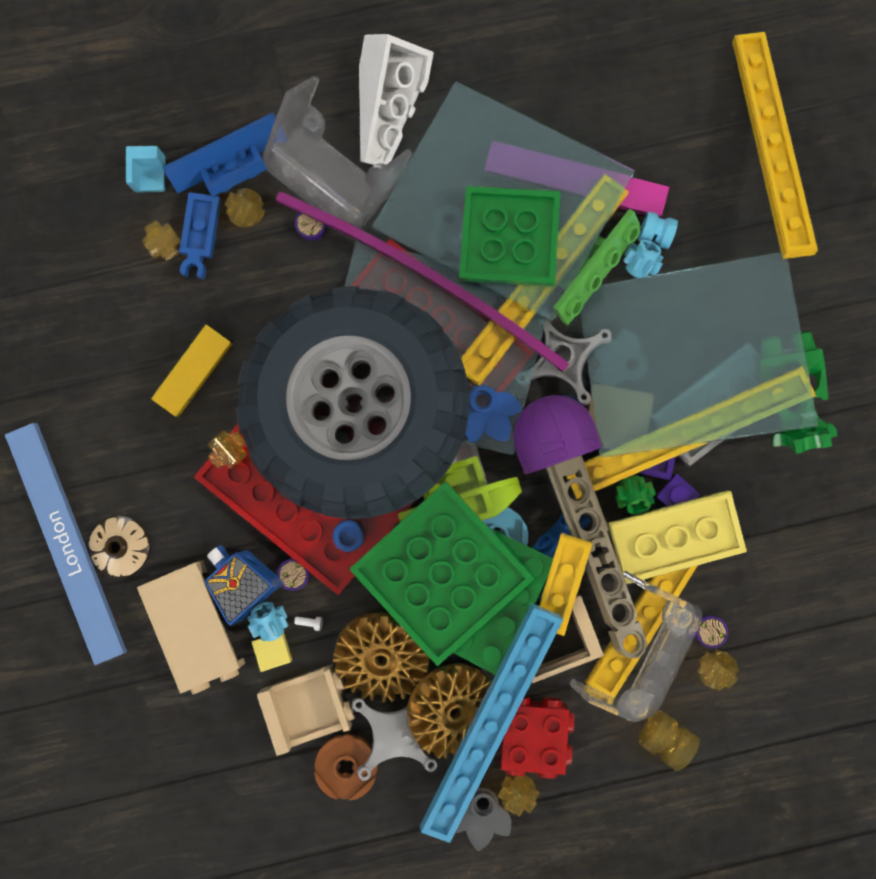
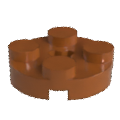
[315,732,378,800]

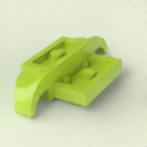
[398,456,522,522]

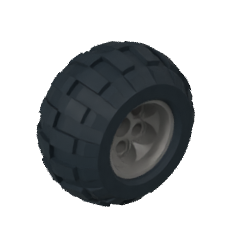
[236,286,469,519]

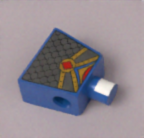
[205,545,284,626]

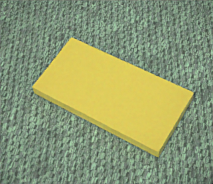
[607,490,747,584]

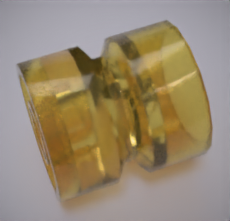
[638,710,700,771]

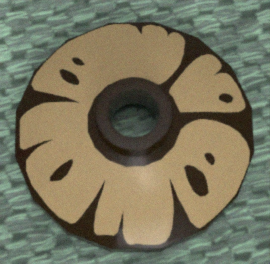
[88,516,151,578]

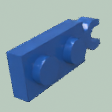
[179,192,222,280]

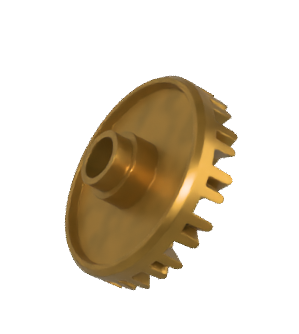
[333,613,429,703]
[406,663,492,759]

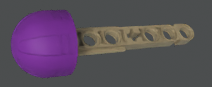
[514,395,647,659]

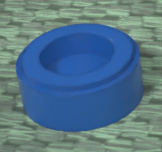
[333,520,365,552]

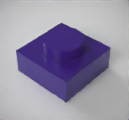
[654,474,701,507]

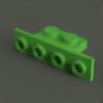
[553,209,642,325]

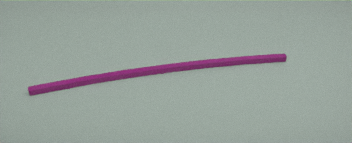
[276,191,569,372]

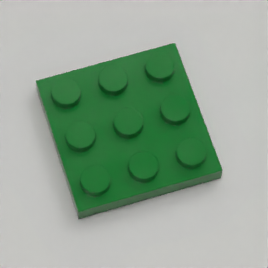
[459,186,561,287]

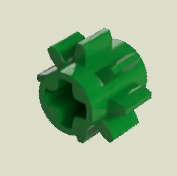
[615,476,656,515]

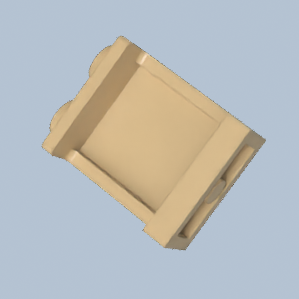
[256,664,355,756]

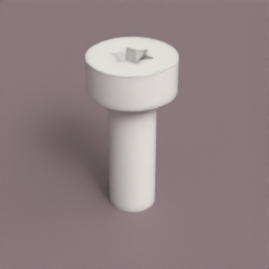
[295,616,323,631]

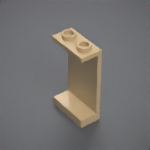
[137,560,245,695]

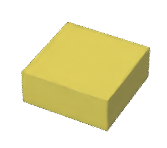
[252,632,292,672]

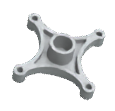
[516,311,612,405]
[352,697,437,781]

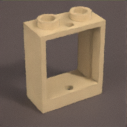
[532,593,604,683]

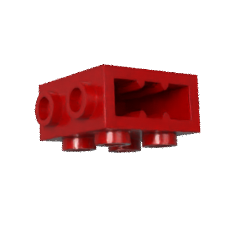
[499,696,574,779]

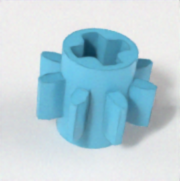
[623,240,663,279]
[247,602,288,641]

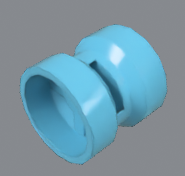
[638,211,678,250]

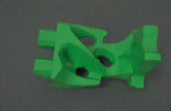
[754,330,837,454]

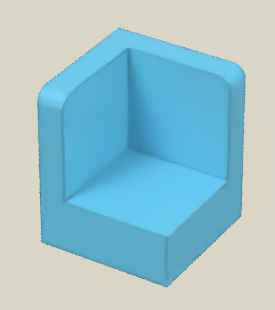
[126,146,165,192]

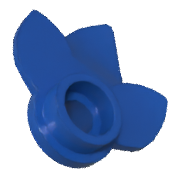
[465,385,522,443]

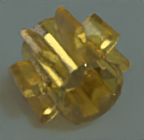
[225,188,265,227]
[142,220,181,261]
[208,430,247,470]
[697,650,739,691]
[498,775,540,817]

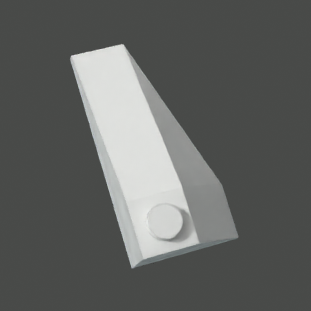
[359,34,434,168]

